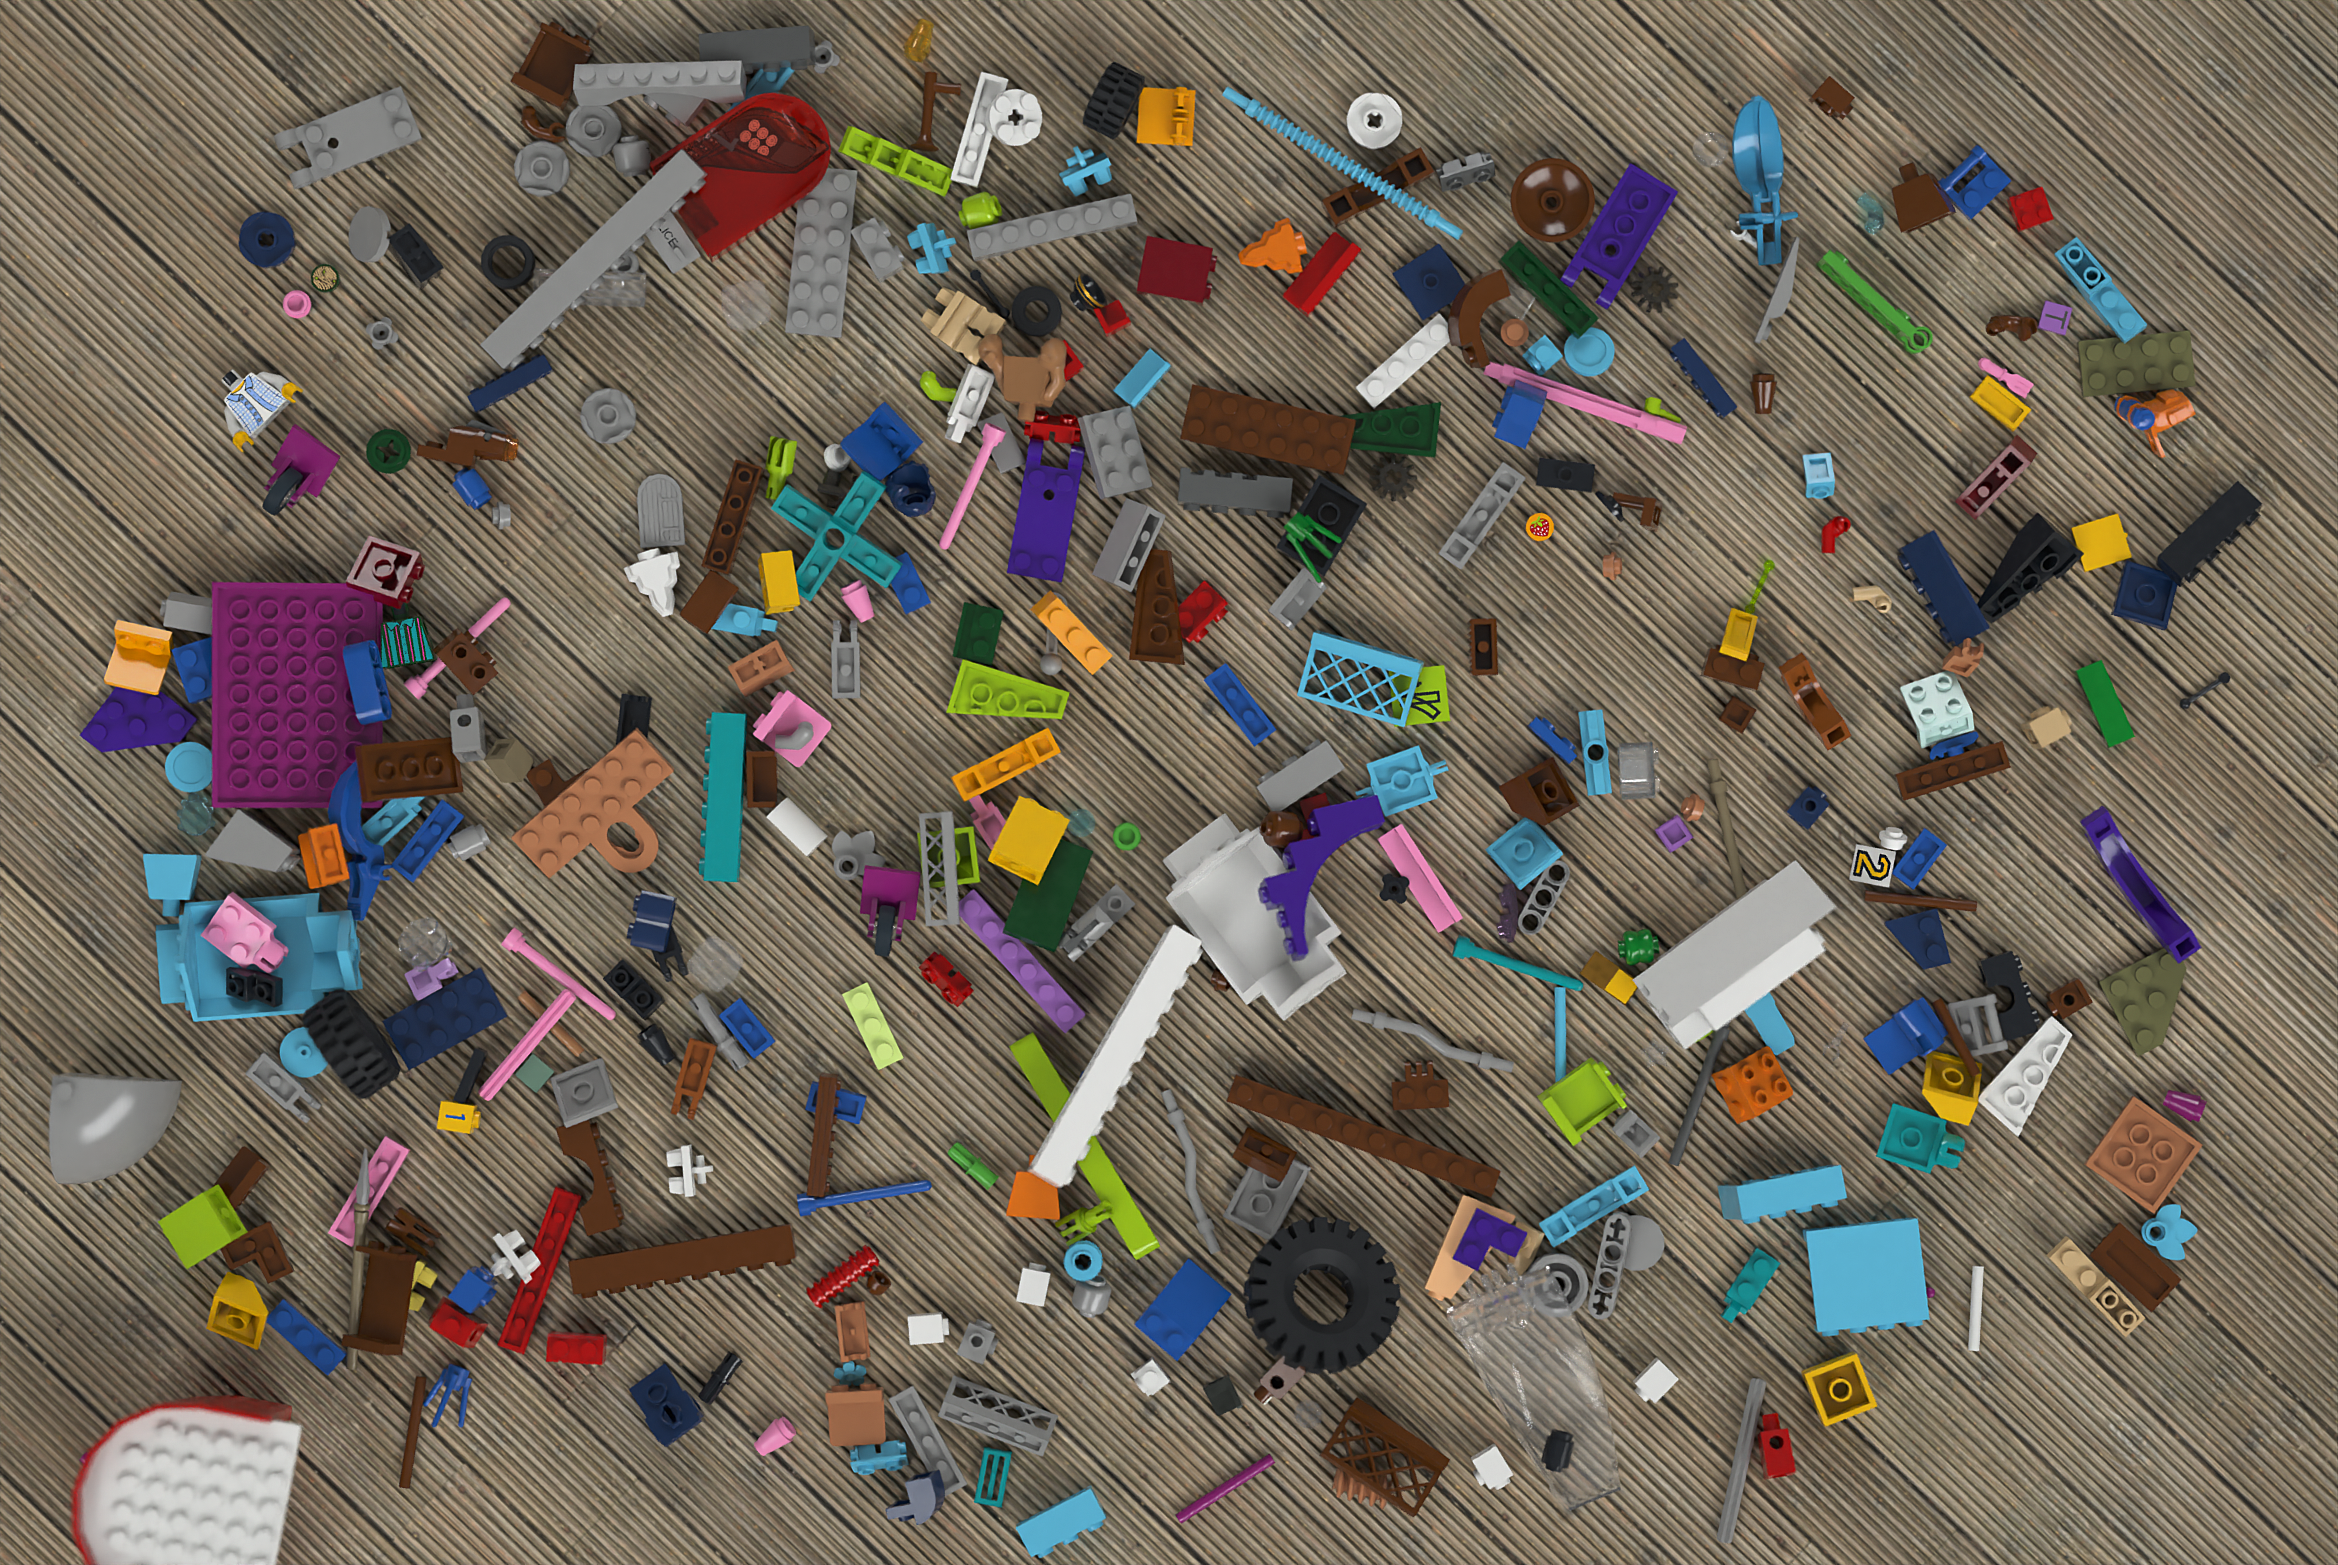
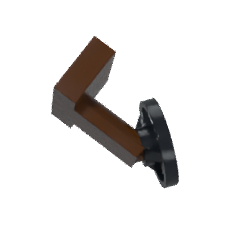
[1595,490,1663,532]

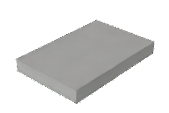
[1223,1159,1311,1241]

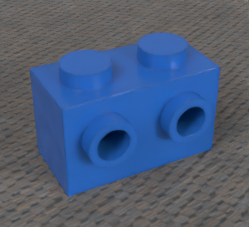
[448,1266,498,1314]

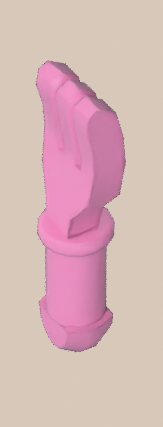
[1978,358,2034,399]

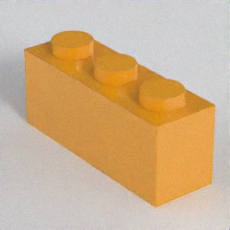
[1030,590,1112,675]

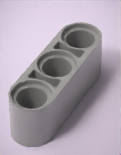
[1516,860,1570,935]

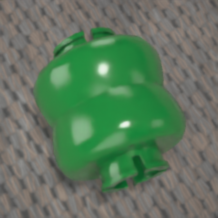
[1618,929,1659,965]

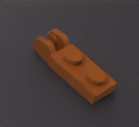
[671,1037,718,1120]

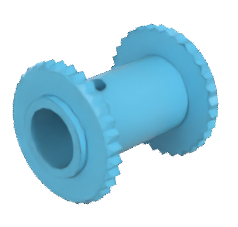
[1063,1240,1103,1282]

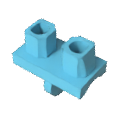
[1059,146,1112,196]
[907,223,956,274]

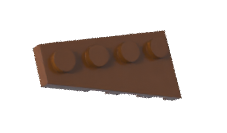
[1129,549,1185,665]

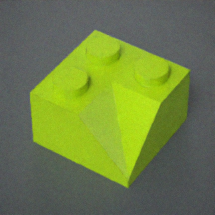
[917,826,980,888]

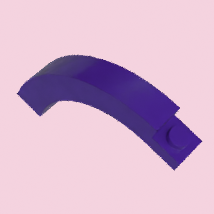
[2080,805,2201,964]

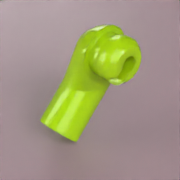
[919,371,957,402]

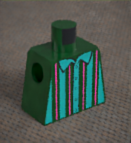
[381,603,438,669]

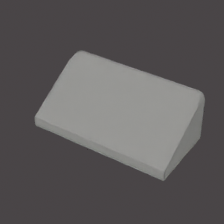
[977,412,1026,475]

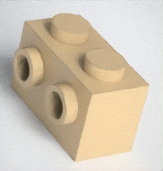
[2020,705,2072,749]

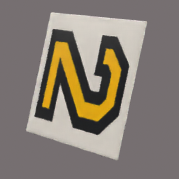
[1849,844,1896,887]

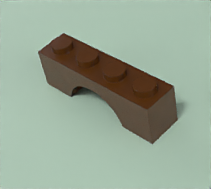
[1321,147,1434,229]
[556,1118,625,1236]

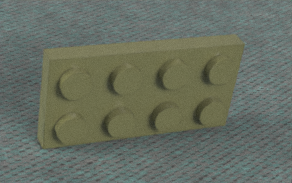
[2077,330,2196,398]

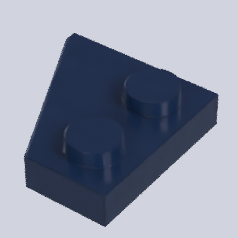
[1884,908,1951,970]

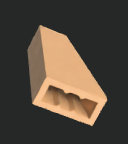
[1424,1193,1515,1301]

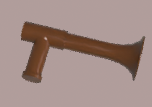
[910,71,961,152]

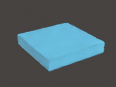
[1485,817,1563,890]

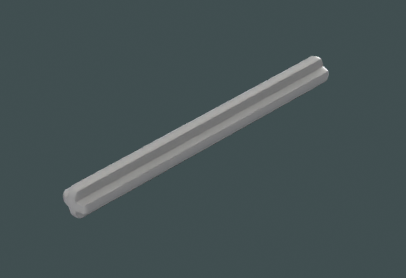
[1717,1378,1766,1543]

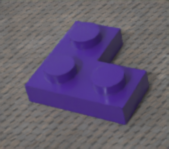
[1452,1207,1527,1271]

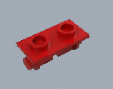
[1024,410,1081,444]
[918,951,974,1007]

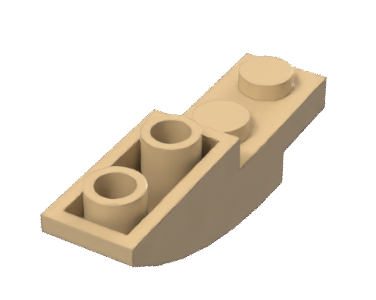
[2046,1236,2145,1338]

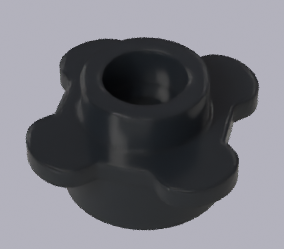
[1379,874,1410,904]

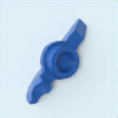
[1929,732,1979,760]

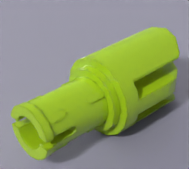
[765,436,797,500]
[1055,1200,1114,1246]

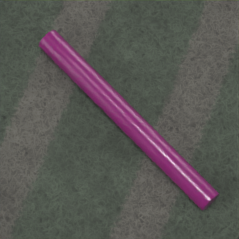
[1175,1453,1275,1524]

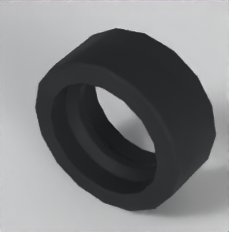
[481,235,536,290]

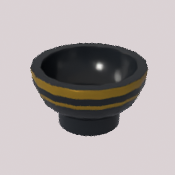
[1070,273,1107,312]

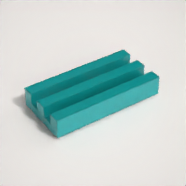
[974,1446,1012,1508]

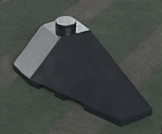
[1977,512,2084,624]

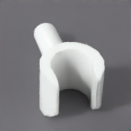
[1730,221,1757,248]

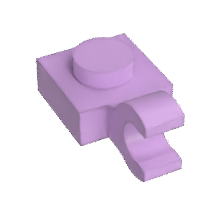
[404,958,459,1000]

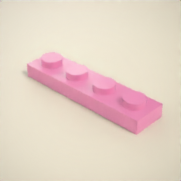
[328,1136,410,1247]

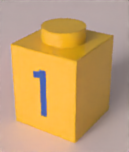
[437,1100,481,1134]

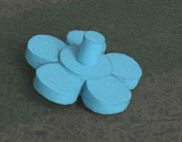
[834,1361,866,1387]

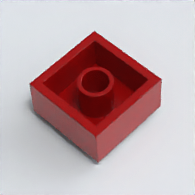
[2007,186,2054,233]

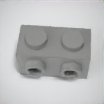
[850,217,905,283]

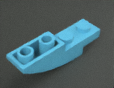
[2054,237,2147,344]

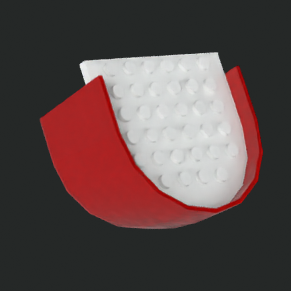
[72,1395,303,1565]

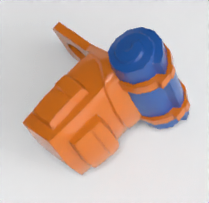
[2114,389,2196,458]

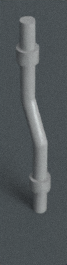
[1351,1009,1514,1072]
[1161,1089,1221,1254]

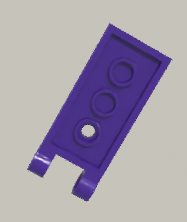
[1560,163,1678,310]
[1007,438,1086,583]

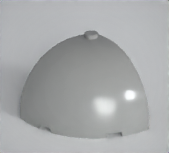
[49,1072,182,1184]

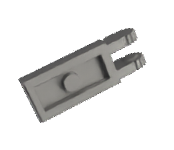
[831,620,861,699]
[245,1052,322,1123]

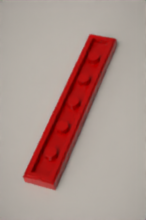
[497,1186,582,1355]

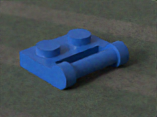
[1938,145,2011,221]

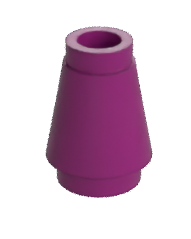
[2163,1090,2207,1122]

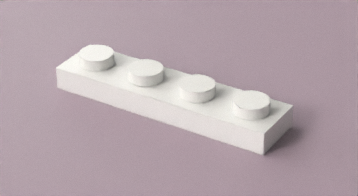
[950,72,1009,188]
[1355,314,1450,409]

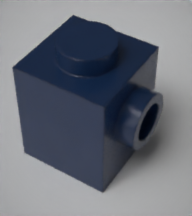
[1784,786,1830,830]

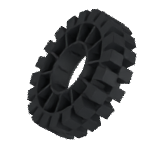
[1244,1217,1401,1375]

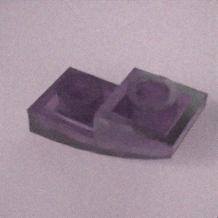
[1495,883,1518,943]

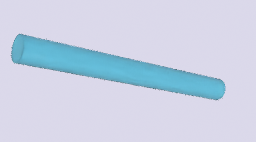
[1554,987,1566,1083]

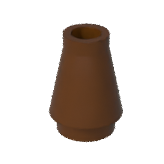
[1749,373,1777,414]

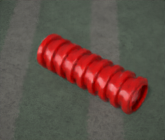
[806,1245,880,1309]

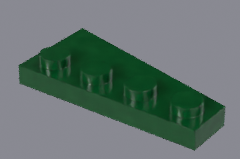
[1340,402,1441,458]

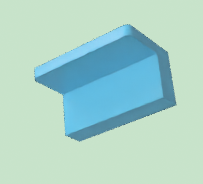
[1113,349,1171,410]

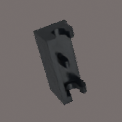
[387,223,444,290]
[616,694,652,745]

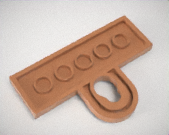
[511,728,674,879]

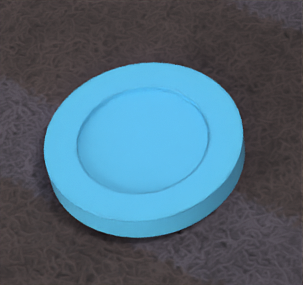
[1564,327,1615,377]
[165,742,212,792]
[280,1027,328,1078]

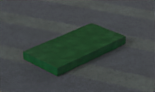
[1002,839,1093,953]

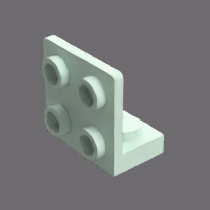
[1900,670,1974,748]

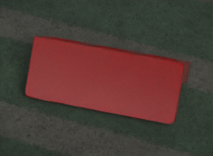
[1283,232,1361,317]

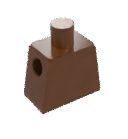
[1892,162,1956,234]

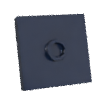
[1392,244,1465,321]
[2111,560,2177,630]

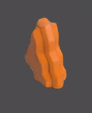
[1238,217,1307,274]

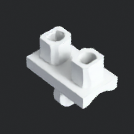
[666,1144,713,1197]
[490,1230,541,1284]

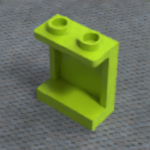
[1537,1057,1627,1146]
[158,1184,247,1269]

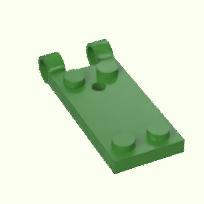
[1816,250,1933,354]

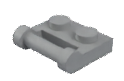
[1947,994,2009,1056]

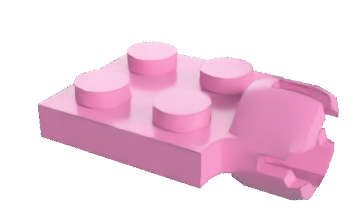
[201,892,289,974]

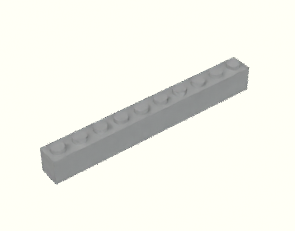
[480,149,708,369]

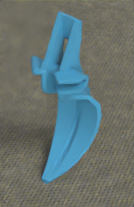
[1732,96,1798,266]

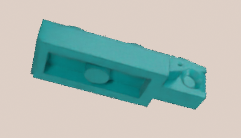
[1721,1247,1780,1323]

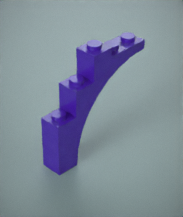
[1258,795,1385,962]

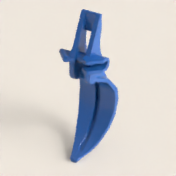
[328,761,392,921]

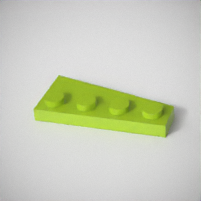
[946,659,1070,719]

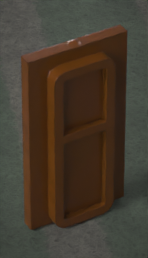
[2089,1222,2182,1313]

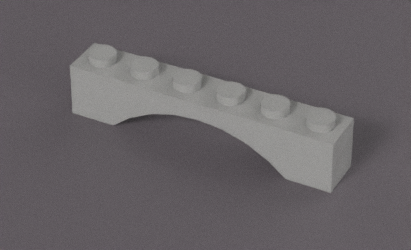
[573,61,747,106]
[967,194,1137,262]

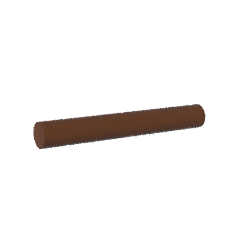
[1932,998,1981,1078]

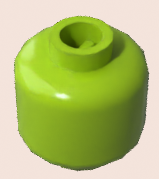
[959,191,1002,230]

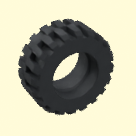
[302,989,401,1099]

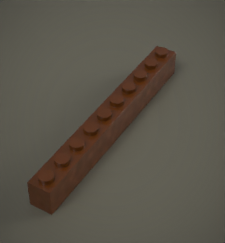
[1226,1074,1501,1197]

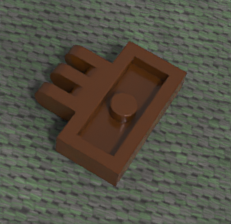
[1391,1060,1449,1110]

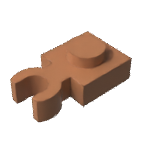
[1942,638,1984,677]

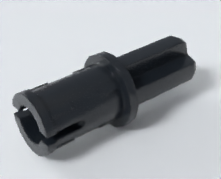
[698,1351,743,1405]

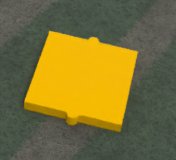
[2071,513,2132,572]

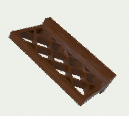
[1319,1397,1451,1518]

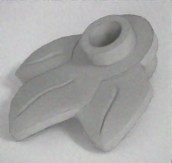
[832,831,886,880]

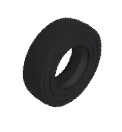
[1011,286,1062,337]

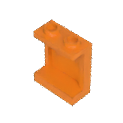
[297,823,350,889]

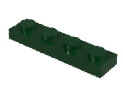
[1498,240,1599,339]

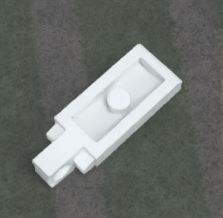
[945,364,995,443]

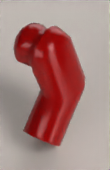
[1821,516,1851,553]

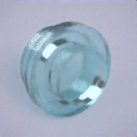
[1068,809,1095,837]

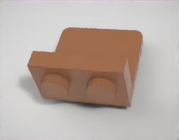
[825,1383,886,1446]

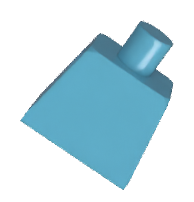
[143,854,202,916]

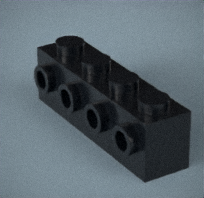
[2156,481,2262,587]

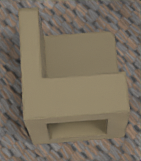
[484,739,534,783]

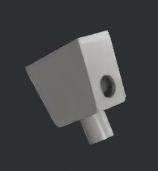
[450,694,488,763]

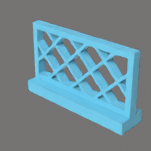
[1297,630,1424,727]

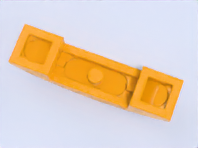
[951,728,1061,803]

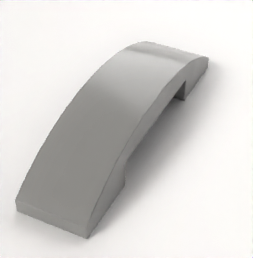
[1438,462,1526,569]

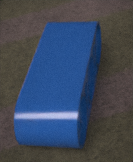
[343,640,392,725]

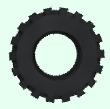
[1083,61,1145,140]

